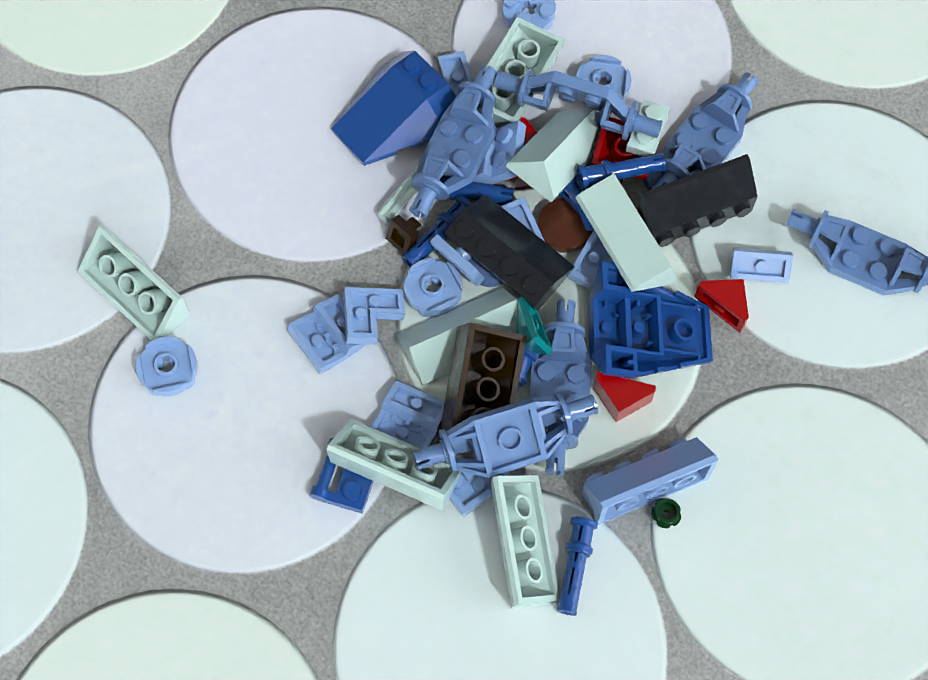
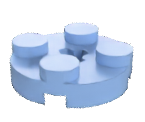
[502,0,556,31]
[576,55,631,104]
[404,258,462,317]
[136,336,198,396]

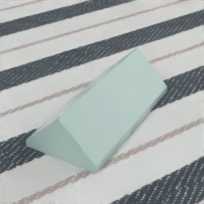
[477,17,566,128]
[505,110,599,202]
[576,173,677,292]
[78,225,190,341]
[397,288,517,386]
[327,419,462,511]
[490,475,560,609]

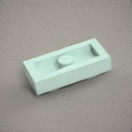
[626,99,670,157]

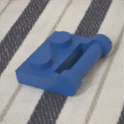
[309,438,374,514]

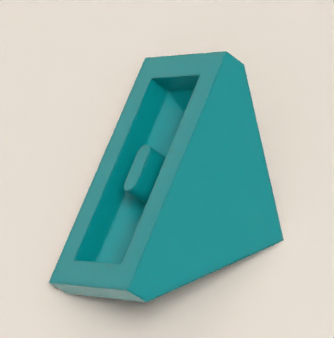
[517,297,553,355]

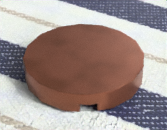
[537,198,594,253]

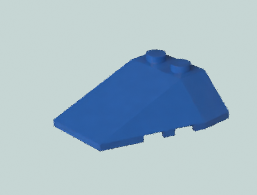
[331,51,456,166]
[588,261,713,379]

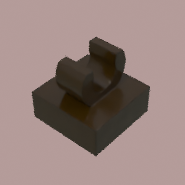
[385,214,421,254]

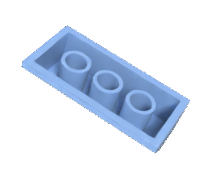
[582,437,718,525]

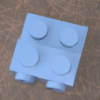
[473,120,526,185]

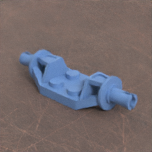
[409,65,497,219]
[494,68,663,140]
[652,72,758,189]
[786,208,928,295]
[529,299,592,476]
[412,392,598,478]

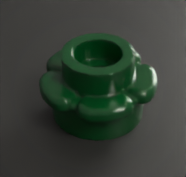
[651,498,682,529]

